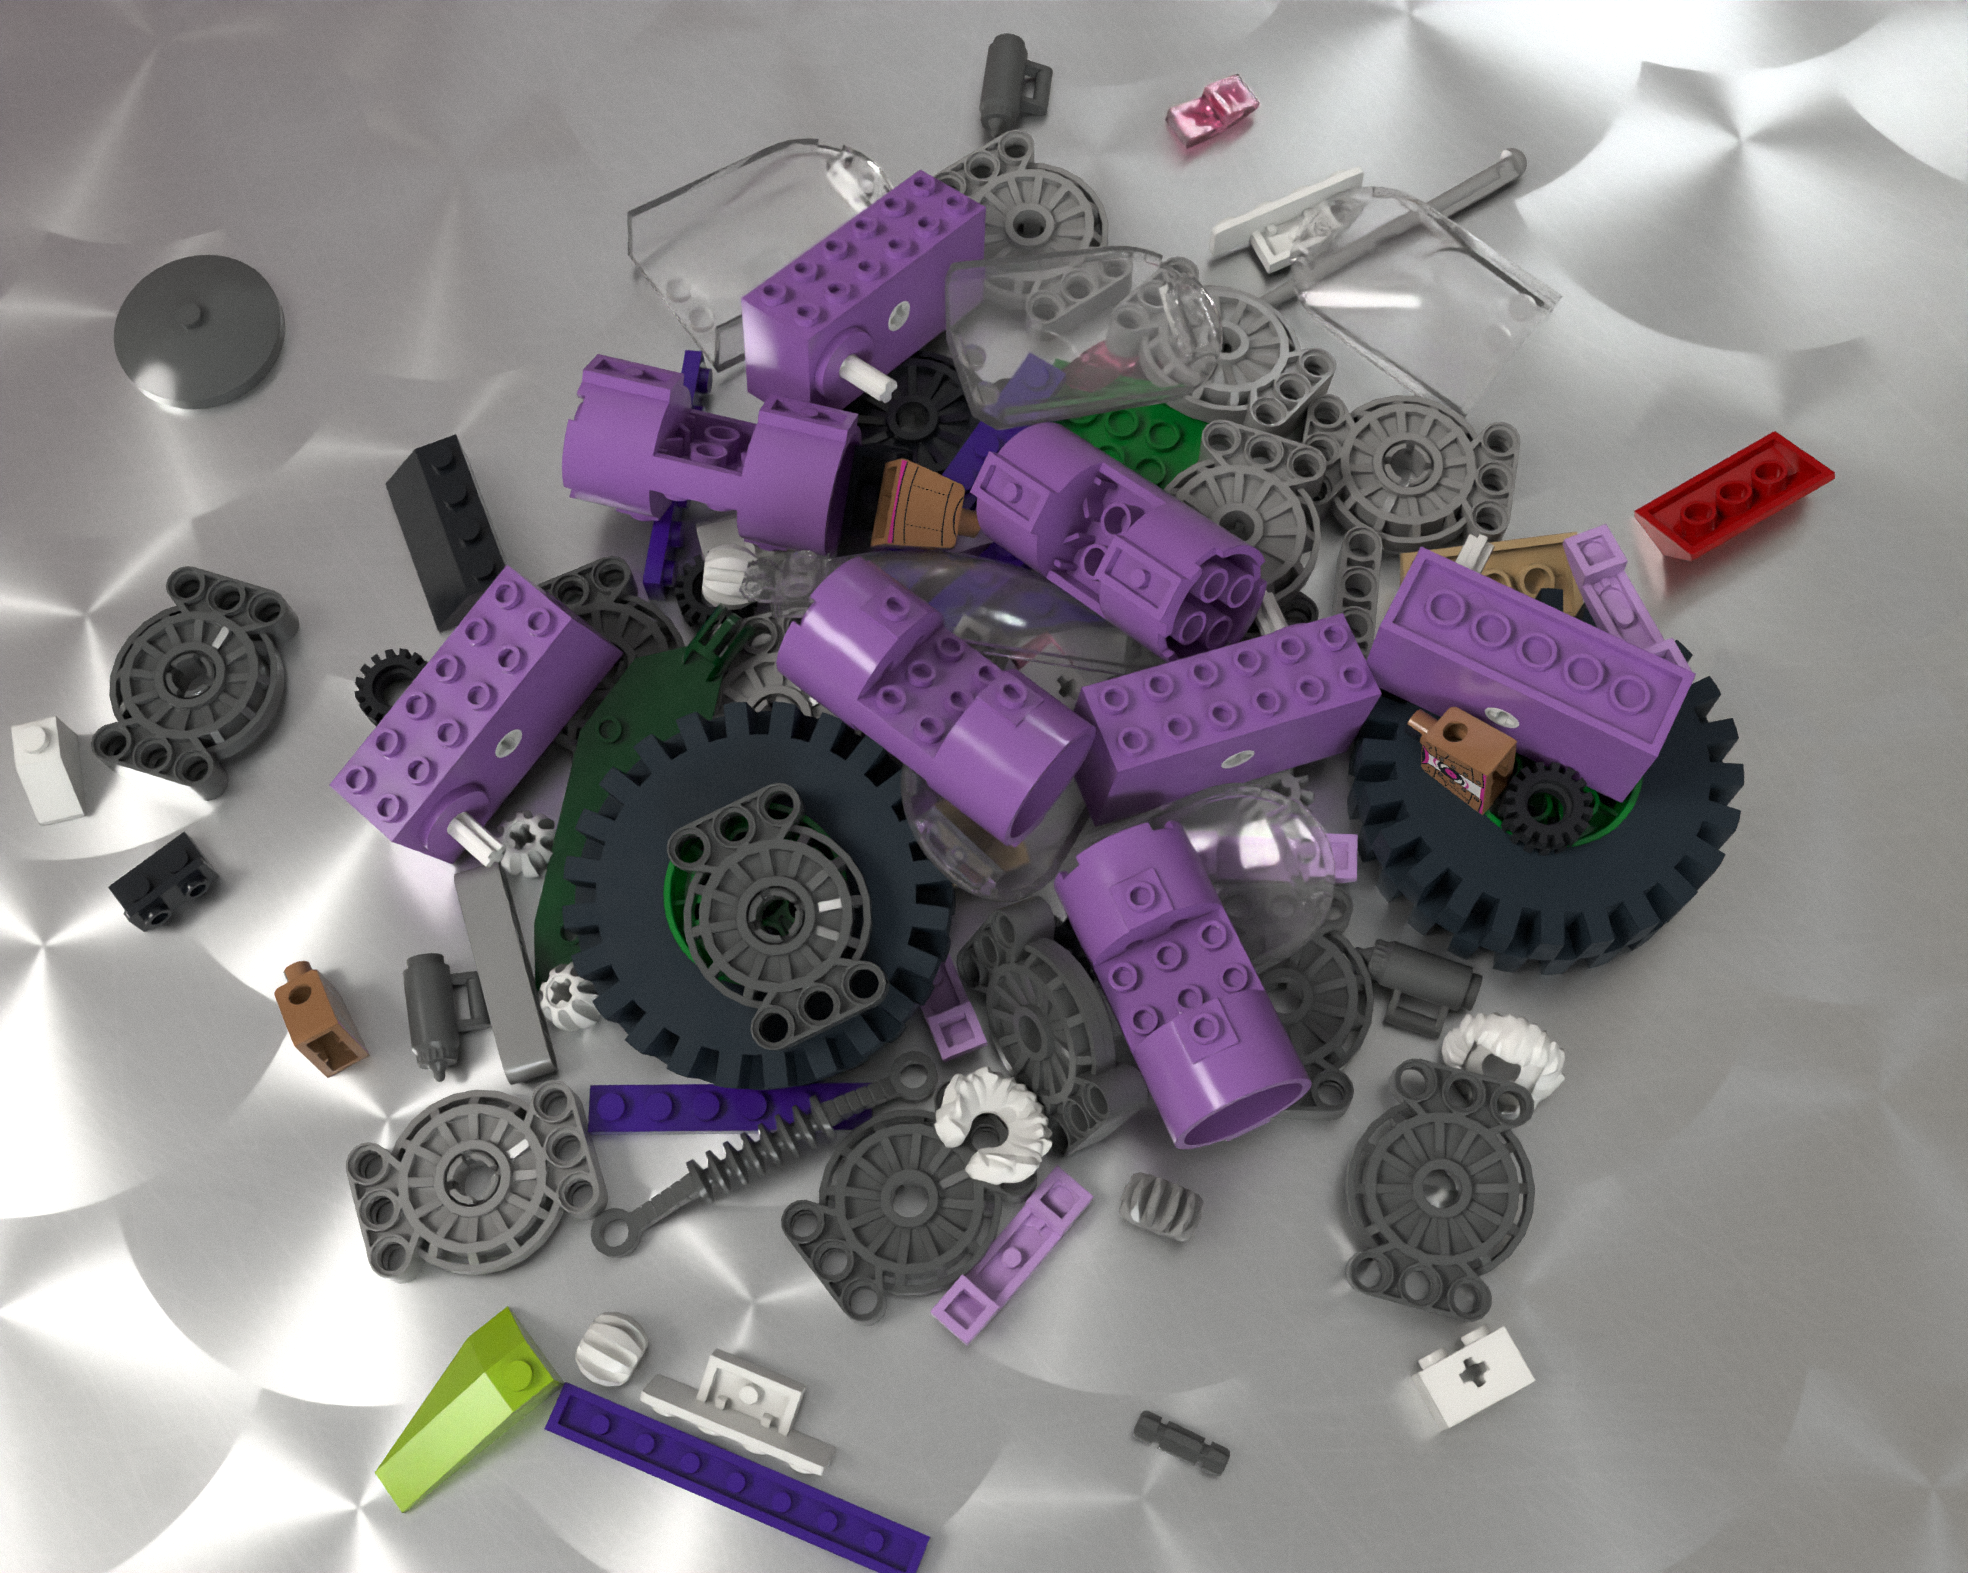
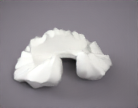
[1441,1012,1565,1114]
[934,1067,1053,1185]

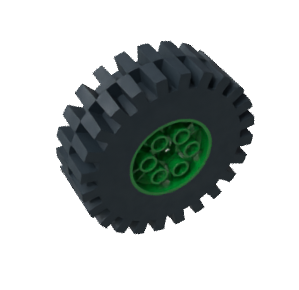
[1347,588,1744,975]
[562,702,956,1090]

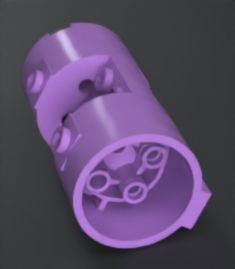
[562,354,861,558]
[970,422,1267,663]
[776,556,1096,848]
[1054,820,1312,1150]

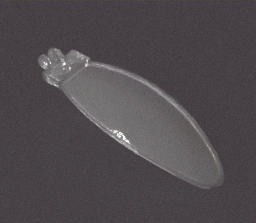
[739,550,1167,676]

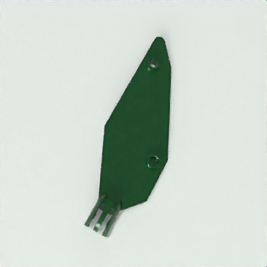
[534,603,757,992]

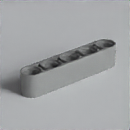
[1331,526,1383,736]
[454,862,558,1085]

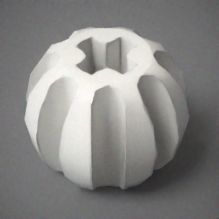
[702,544,759,610]
[496,810,556,878]
[539,962,600,1031]
[576,1312,648,1387]

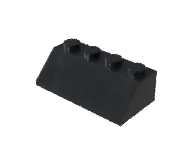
[385,434,508,633]

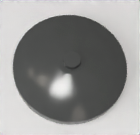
[114,255,285,409]

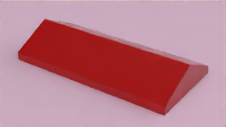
[1634,431,1835,562]

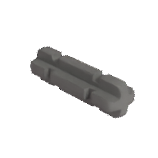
[1133,1410,1230,1476]

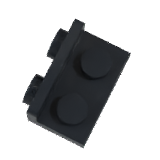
[108,832,220,932]

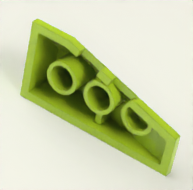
[375,1306,564,1513]

